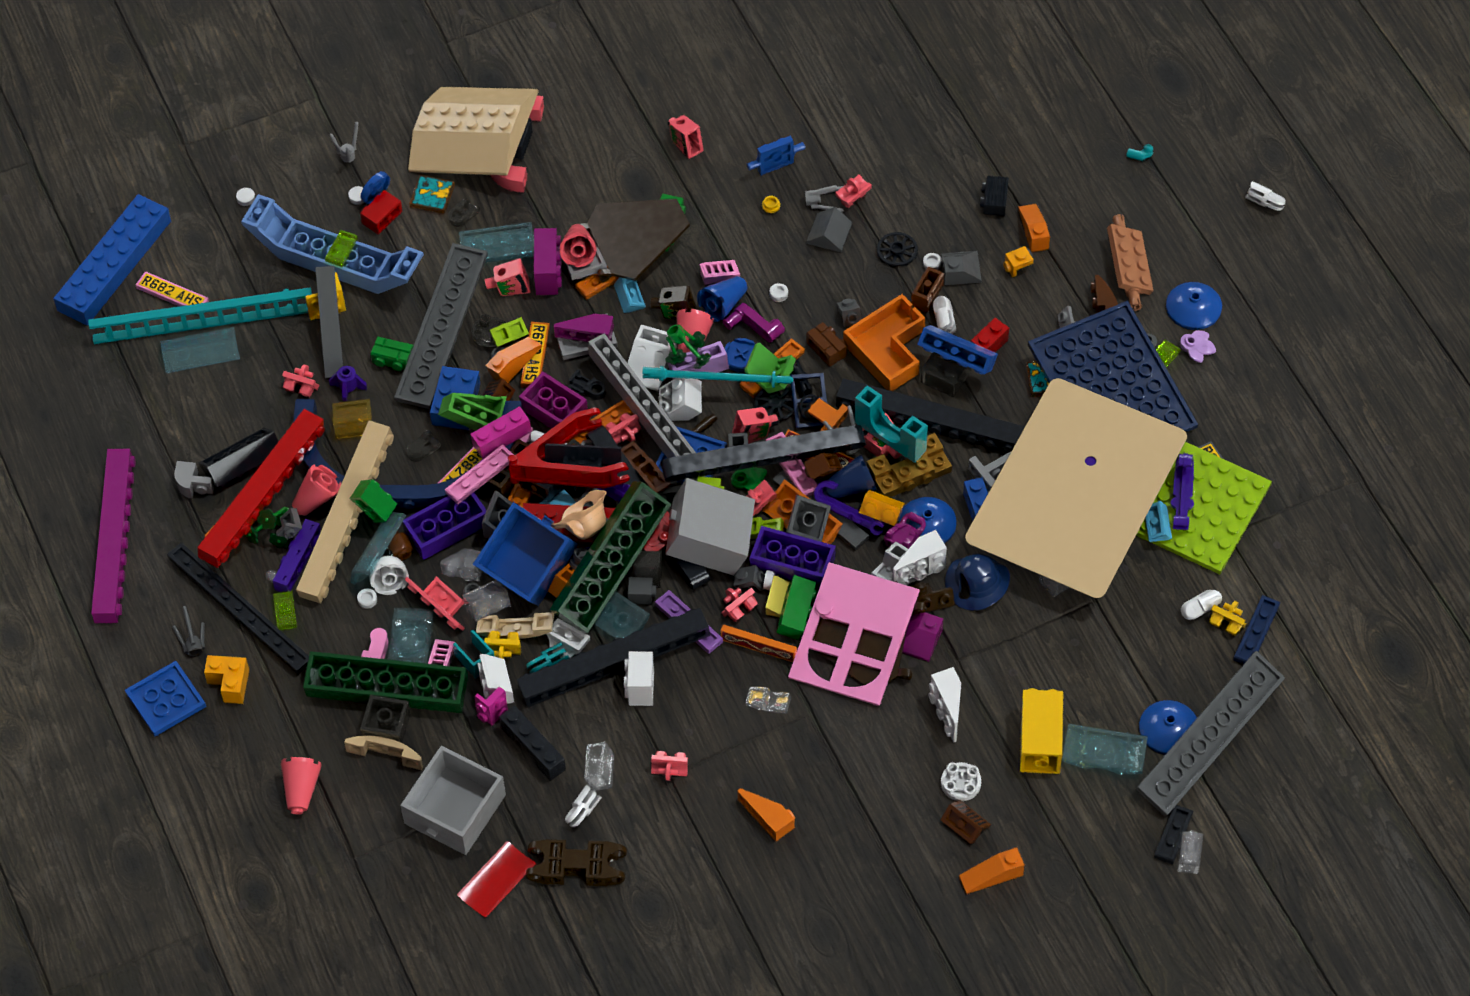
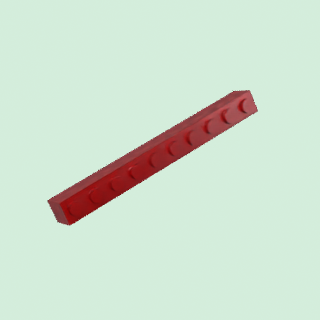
[197,409,325,568]

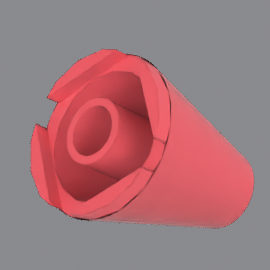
[560,224,597,268]
[676,309,714,353]
[292,464,341,516]
[281,757,321,815]

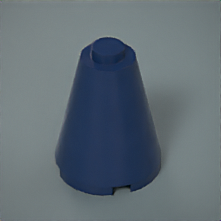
[823,455,877,499]

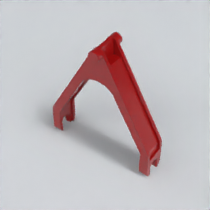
[508,408,630,488]

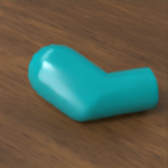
[1126,144,1153,161]

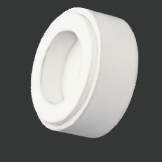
[349,186,364,205]
[236,188,255,206]
[923,253,942,270]
[770,283,788,302]
[763,570,775,590]
[357,588,377,609]

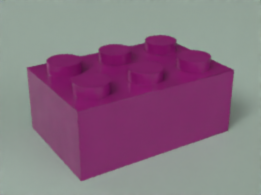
[534,228,562,295]
[519,371,588,429]

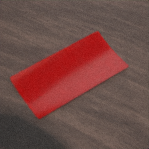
[457,841,536,917]

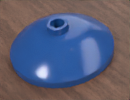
[1166,282,1222,330]
[899,497,957,544]
[1139,700,1197,754]

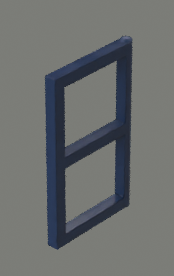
[790,373,827,429]

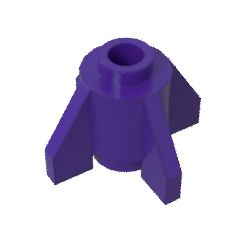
[329,366,367,402]

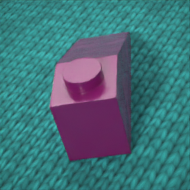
[554,314,614,342]

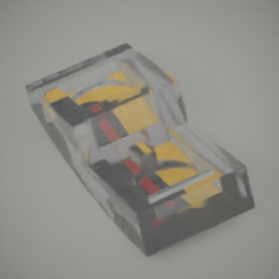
[746,686,791,714]

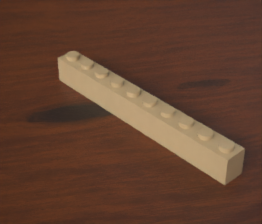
[296,421,394,604]

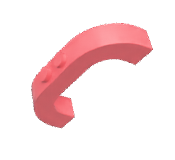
[490,96,544,193]

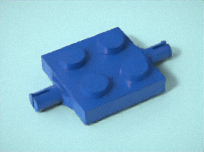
[747,136,805,175]

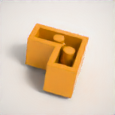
[204,655,249,704]

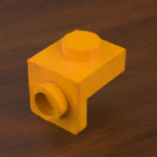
[1003,246,1034,277]

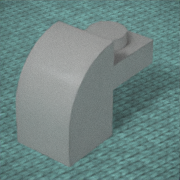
[174,461,214,498]
[871,542,908,581]

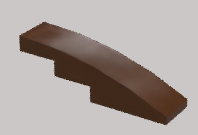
[622,441,672,494]

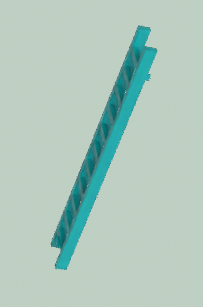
[88,287,312,344]

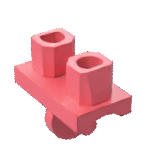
[835,175,872,208]
[282,365,319,398]
[605,412,641,444]
[746,480,777,516]
[721,588,758,622]
[651,751,688,781]

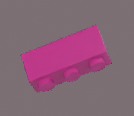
[471,406,532,459]

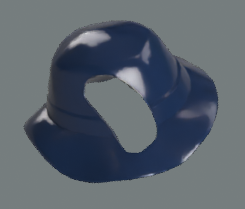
[945,554,1010,611]

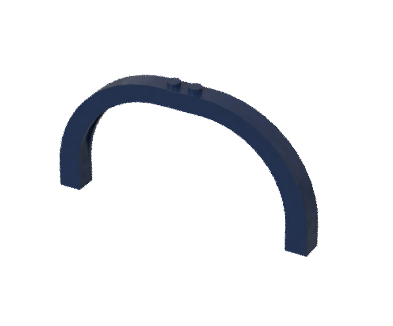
[294,399,523,509]

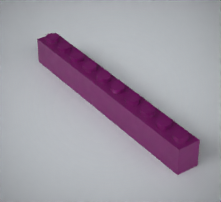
[91,449,136,623]

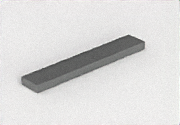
[315,266,343,379]
[773,470,869,551]

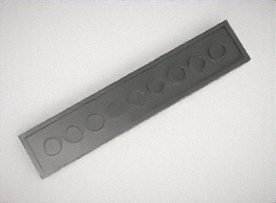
[394,243,488,409]
[1136,650,1285,816]

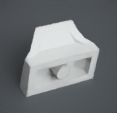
[547,618,590,658]

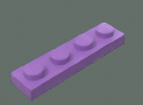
[655,590,723,654]

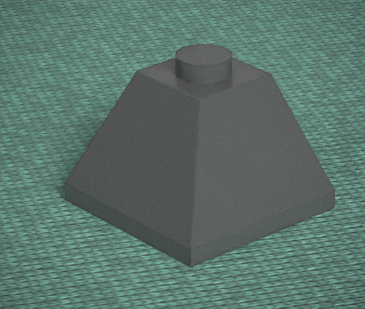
[941,251,982,285]

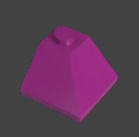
[903,612,943,662]

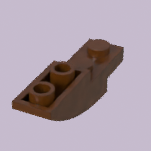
[1091,275,1118,313]

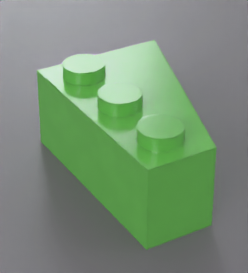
[438,393,507,431]

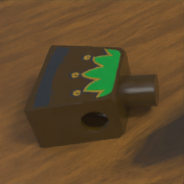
[651,286,696,320]

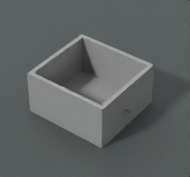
[665,478,755,576]
[401,746,506,855]

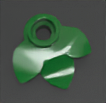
[731,468,767,491]

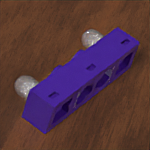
[265,519,321,595]

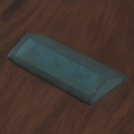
[160,327,240,373]
[351,512,406,584]
[594,591,650,639]

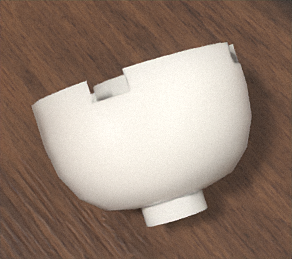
[369,556,409,595]

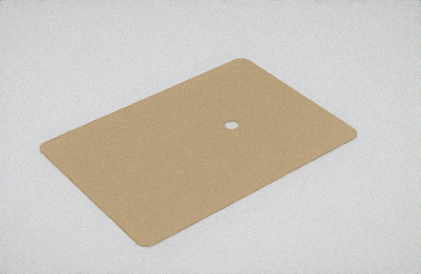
[965,378,1187,598]

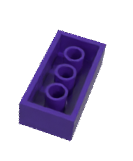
[402,493,487,560]
[750,526,836,588]

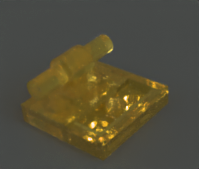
[332,399,372,439]

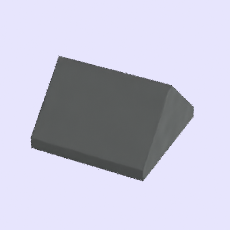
[806,207,852,252]
[482,491,512,539]
[786,495,831,542]

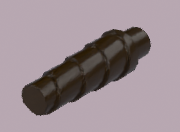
[691,414,717,434]

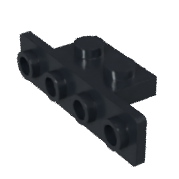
[545,443,622,467]

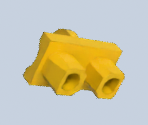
[1210,601,1246,636]
[484,631,521,659]

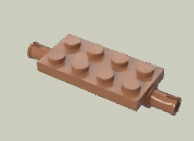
[1107,214,1153,311]

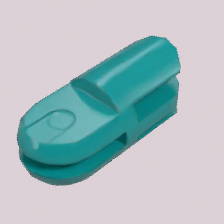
[527,642,570,673]

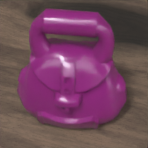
[884,512,926,549]

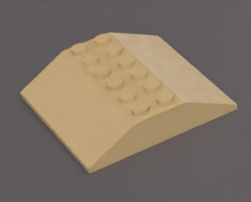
[408,87,539,175]

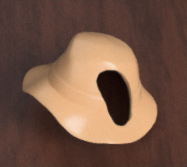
[551,490,607,540]

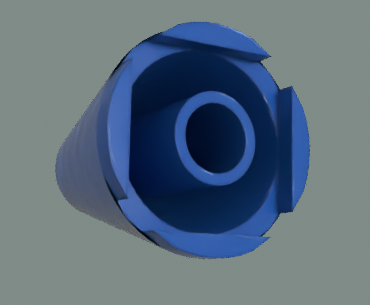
[697,276,747,322]

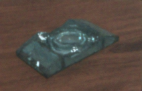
[388,608,434,664]
[1062,724,1148,774]

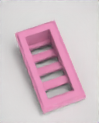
[699,260,740,285]
[428,639,455,666]

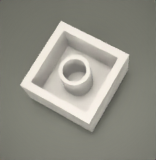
[624,652,654,706]

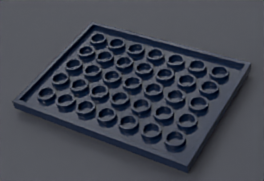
[1027,301,1198,432]

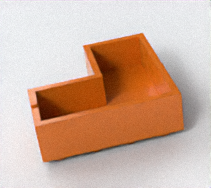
[843,294,925,391]

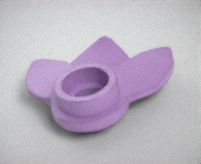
[1180,330,1216,363]

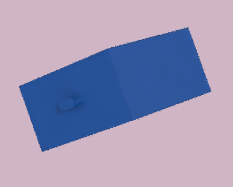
[473,502,579,606]

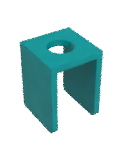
[453,630,495,679]

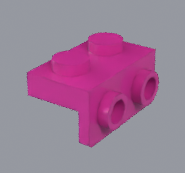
[474,686,508,726]

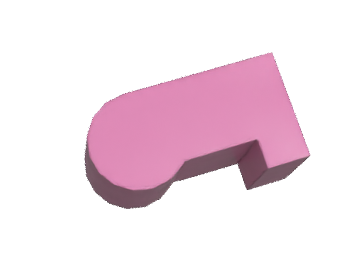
[361,628,389,659]

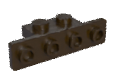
[910,582,955,615]

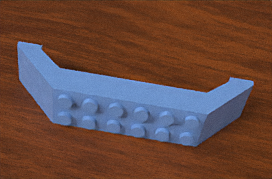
[241,194,424,294]

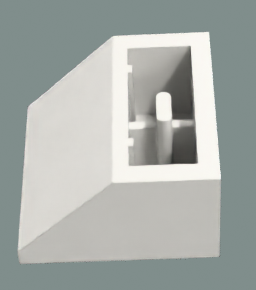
[659,378,702,421]
[477,654,514,704]

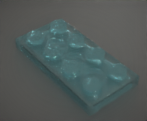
[459,222,534,263]

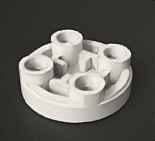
[941,762,981,801]

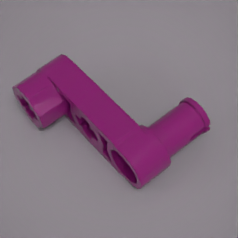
[723,303,785,343]

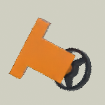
[799,394,848,431]

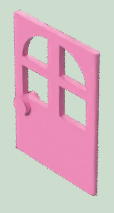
[788,562,920,706]

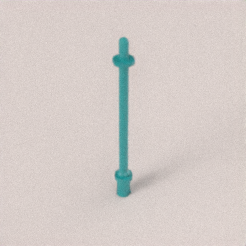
[642,366,793,388]

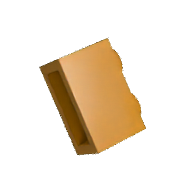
[859,490,905,526]

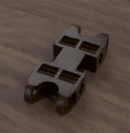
[525,839,627,886]

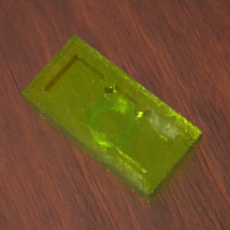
[325,230,358,267]
[1156,339,1180,368]
[273,591,297,630]

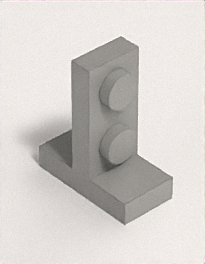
[968,451,1012,493]

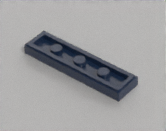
[1233,595,1280,664]

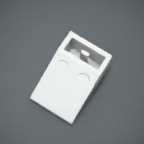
[628,325,677,391]
[893,530,947,586]
[928,667,961,742]

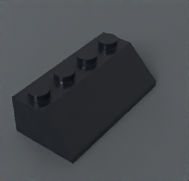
[198,427,279,488]

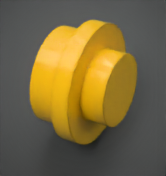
[762,196,780,213]

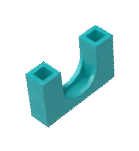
[855,385,928,463]

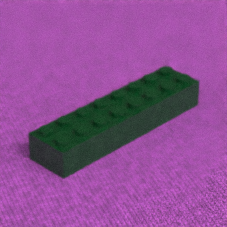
[550,481,671,633]
[303,651,468,713]

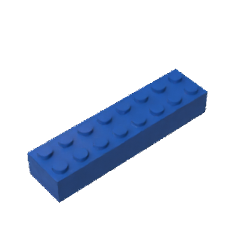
[53,194,171,326]

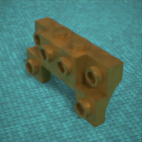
[867,433,952,497]

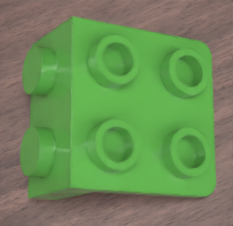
[745,343,796,393]

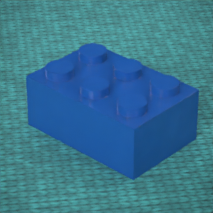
[430,366,481,430]

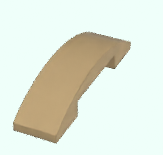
[476,612,554,639]
[344,736,423,770]

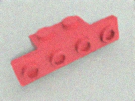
[404,576,465,631]

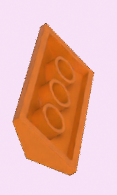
[762,479,843,544]

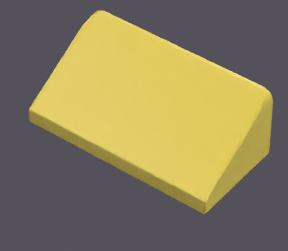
[766,575,790,617]

